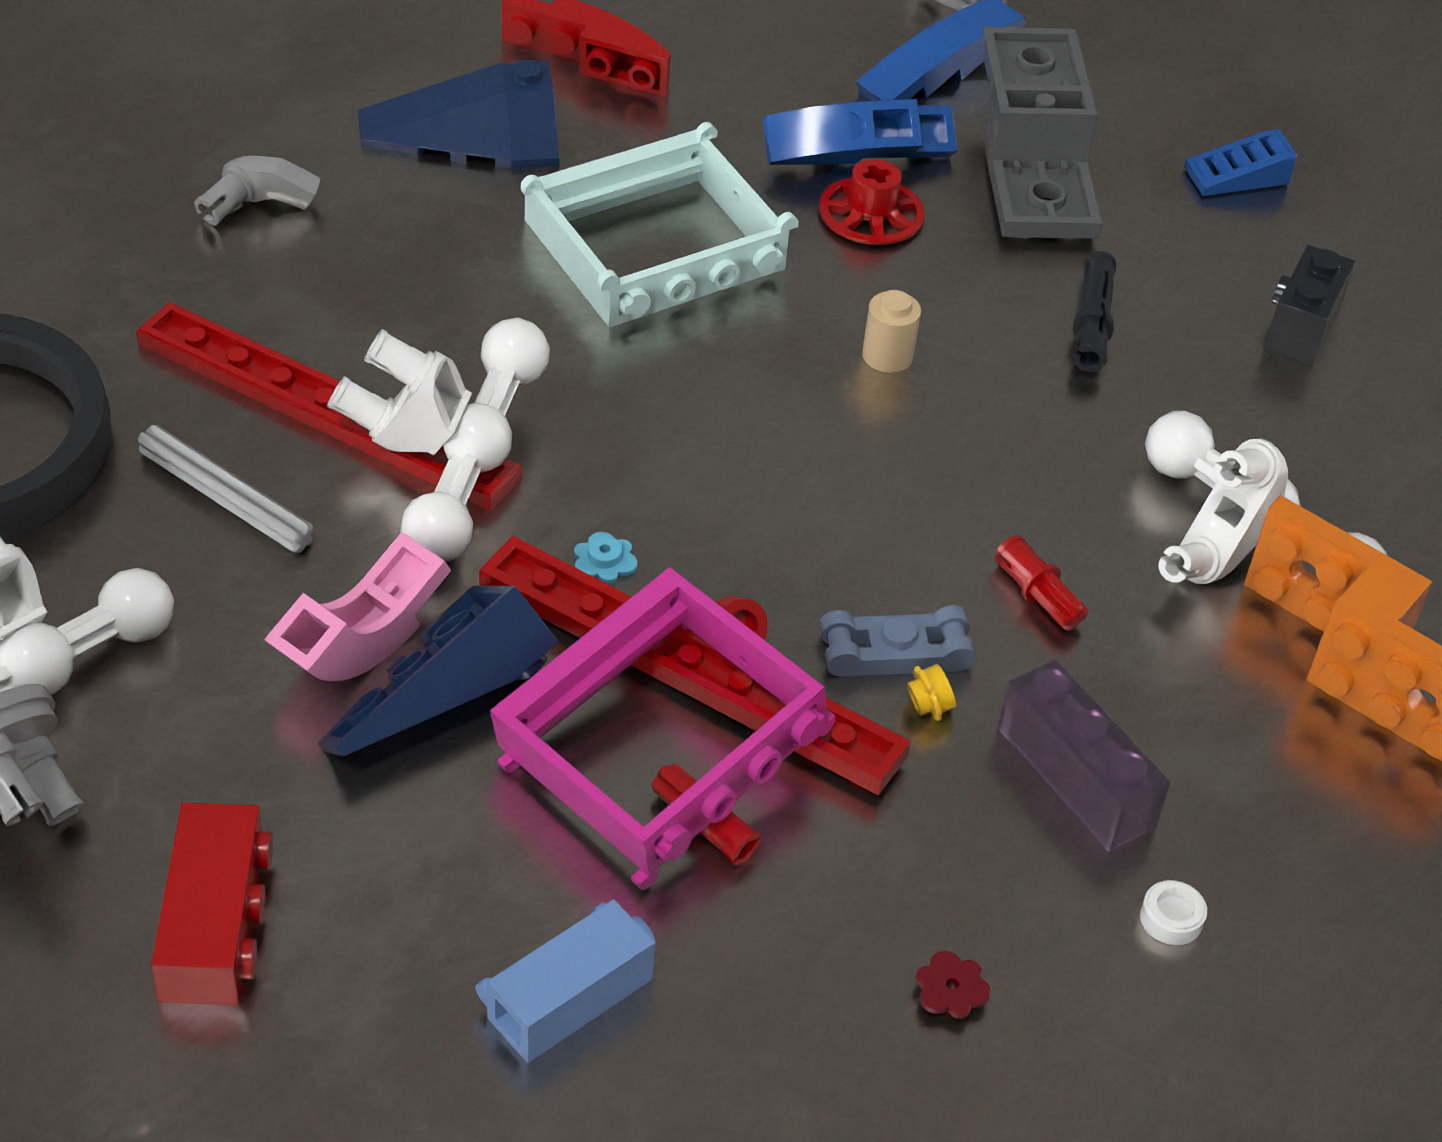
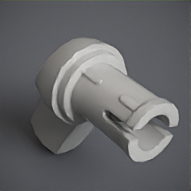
[194,156,321,226]

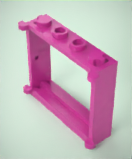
[490,567,835,890]

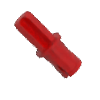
[994,535,1088,631]
[651,764,761,866]

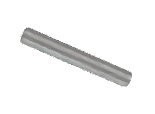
[137,425,314,553]

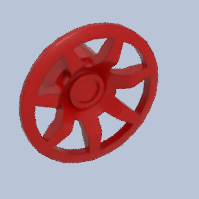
[819,159,925,245]

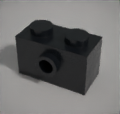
[1264,245,1356,365]

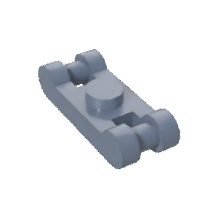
[819,605,977,677]

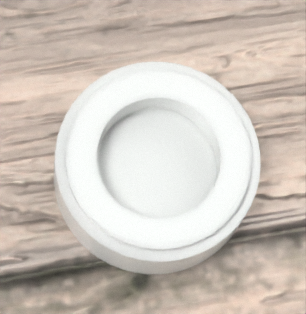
[1140,880,1207,945]

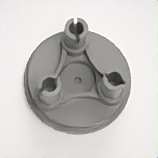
[0,684,84,826]

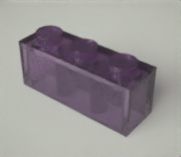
[997,659,1171,852]

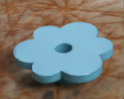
[574,532,637,584]

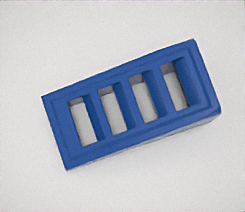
[1184,129,1297,196]

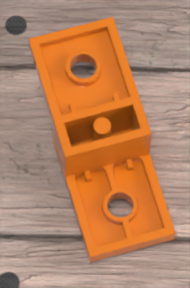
[1244,495,1442,761]

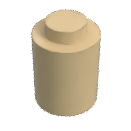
[862,290,921,373]

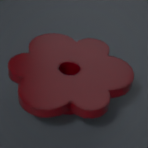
[915,951,991,1019]

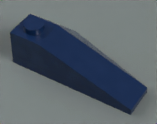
[358,59,560,169]
[318,586,558,756]

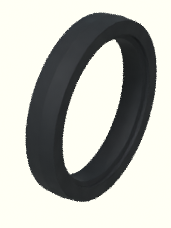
[0,313,110,541]

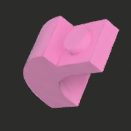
[264,532,451,681]

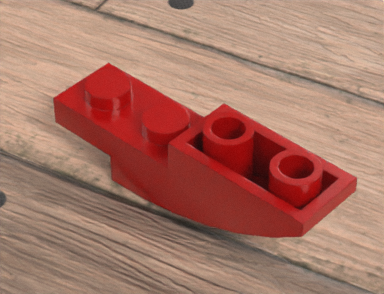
[501,0,671,98]

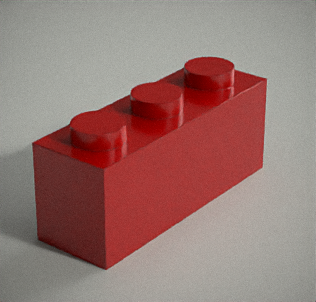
[151,802,273,1006]

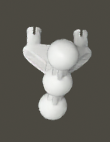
[327,317,550,562]
[1145,411,1387,584]
[0,537,174,695]

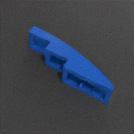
[856,0,1026,101]

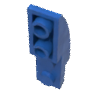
[762,99,958,165]

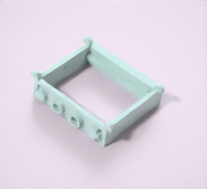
[520,122,799,328]

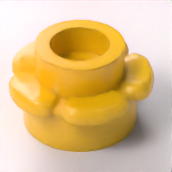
[906,664,956,721]

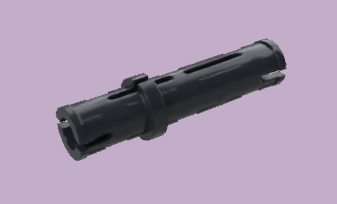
[1073,251,1116,372]

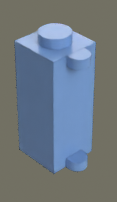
[475,899,656,1063]

